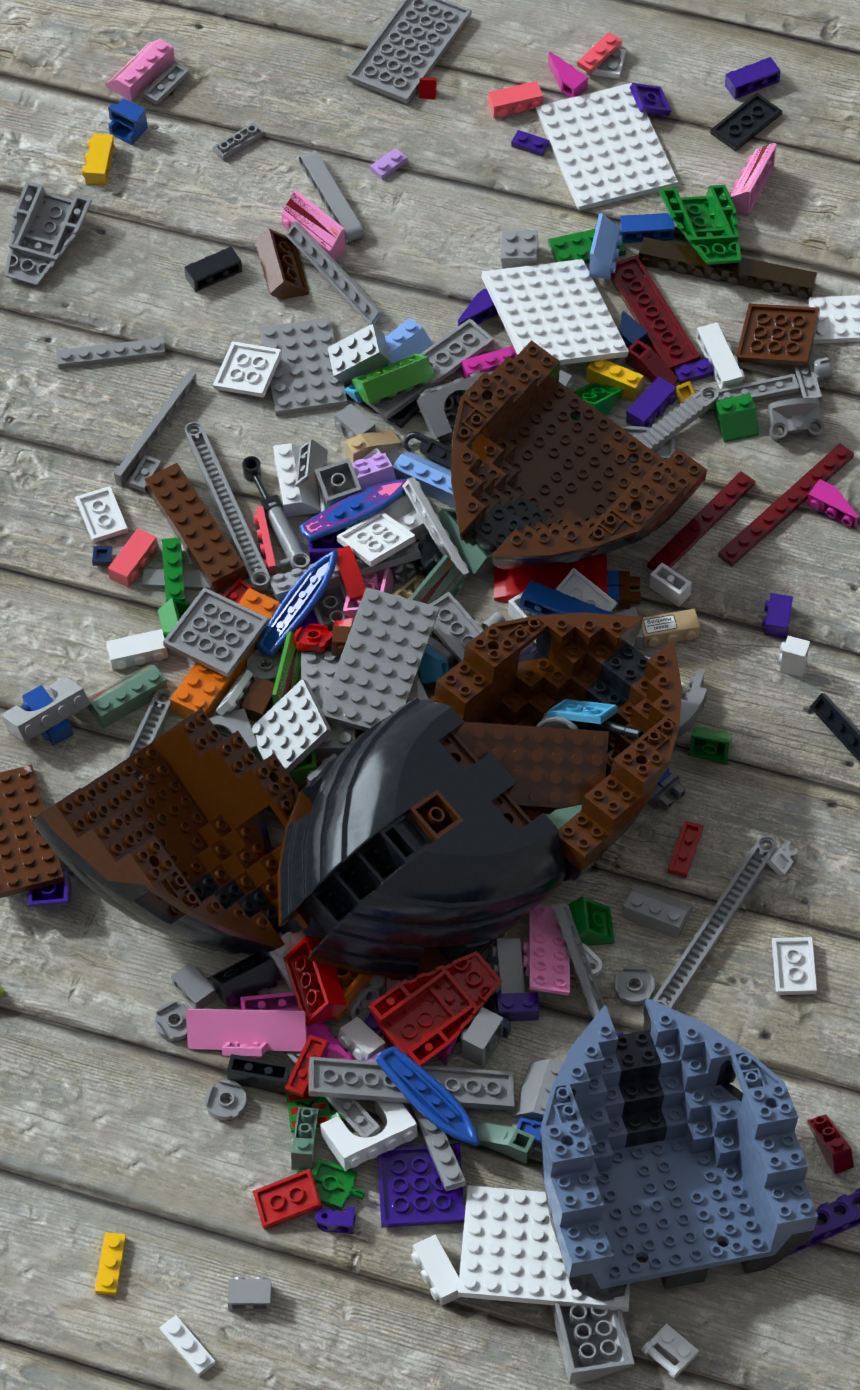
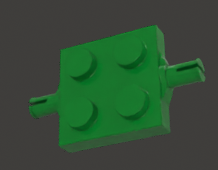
[297,1158,365,1211]

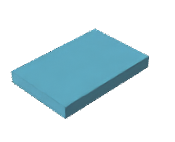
[547,699,618,724]

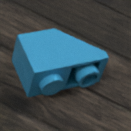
[419,646,450,684]

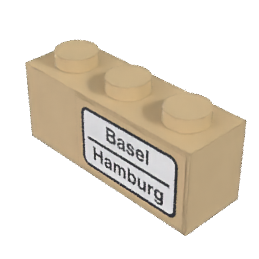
[641,609,700,647]

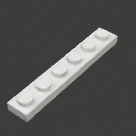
[402,476,469,578]

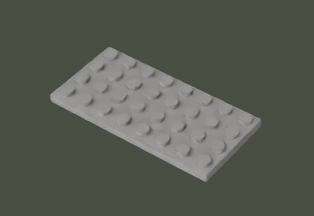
[347,0,471,104]
[321,587,440,731]

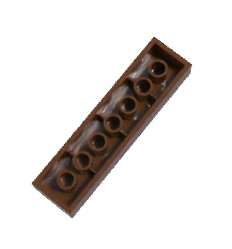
[145,463,248,594]

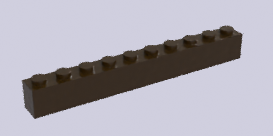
[639,237,817,299]

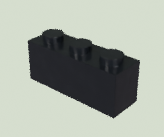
[184,246,242,292]
[226,1054,292,1094]

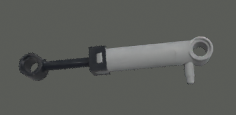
[242,456,310,570]

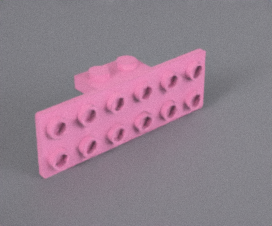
[522,905,570,996]
[186,1009,307,1059]

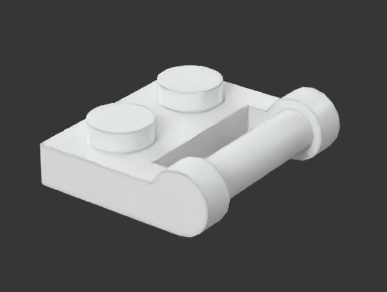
[641,1323,699,1379]

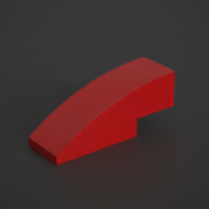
[333,546,366,602]

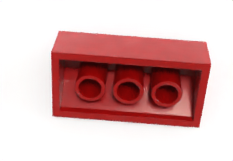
[283,936,347,1026]

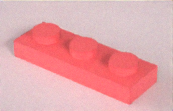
[577,32,622,74]

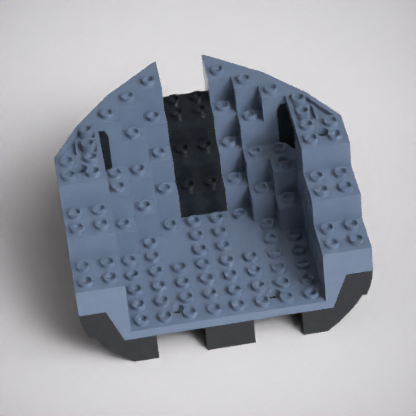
[540,998,818,1301]

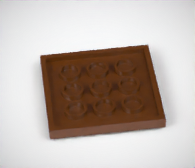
[736,303,820,366]

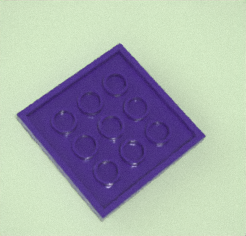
[377,1143,465,1228]

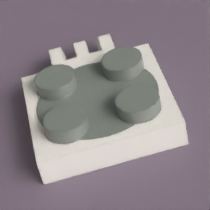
[586,45,626,79]

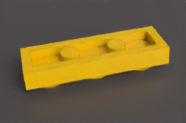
[95,1232,126,1296]

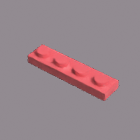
[253,506,277,575]

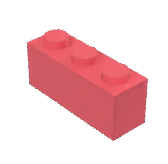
[488,81,543,118]
[108,528,159,588]

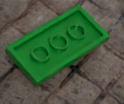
[548,229,626,264]

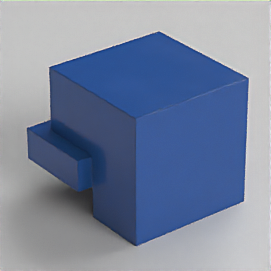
[108,98,148,145]

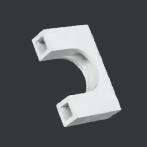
[320,1101,418,1171]

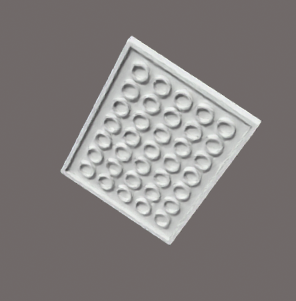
[535,83,678,211]
[481,259,629,365]
[458,1185,630,1312]

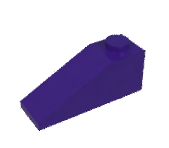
[458,289,498,326]

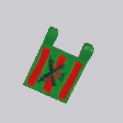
[286,1090,346,1132]

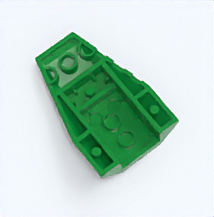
[659,185,741,265]

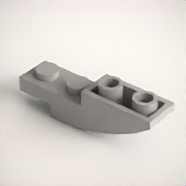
[676,670,707,739]

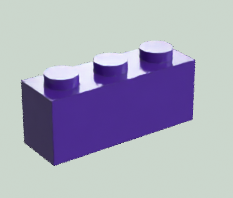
[725,57,781,99]
[626,377,677,427]

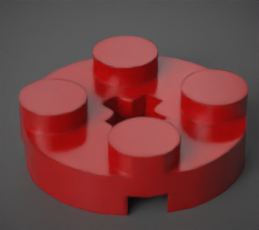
[294,624,332,653]

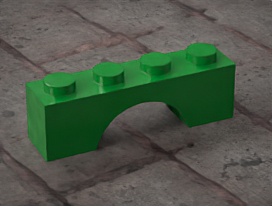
[162,537,186,602]

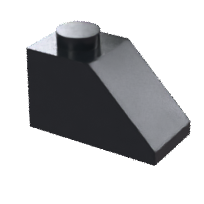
[415,533,443,577]

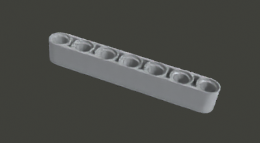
[299,150,364,243]

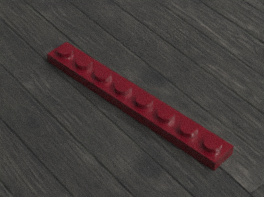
[647,471,755,571]

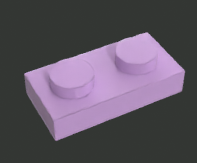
[370,148,408,180]

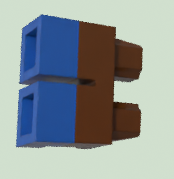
[607,570,641,610]

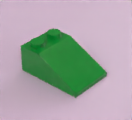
[571,382,624,420]

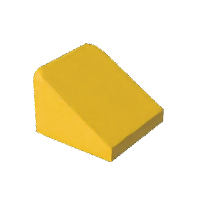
[676,381,695,404]

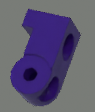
[315,1207,356,1234]

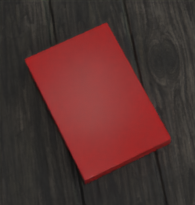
[253,1169,323,1230]

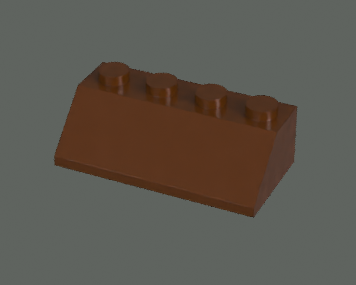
[255,229,309,300]

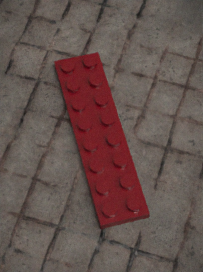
[610,255,700,371]

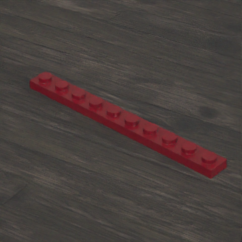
[718,443,854,567]

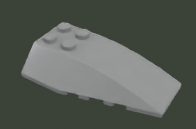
[5,181,92,286]

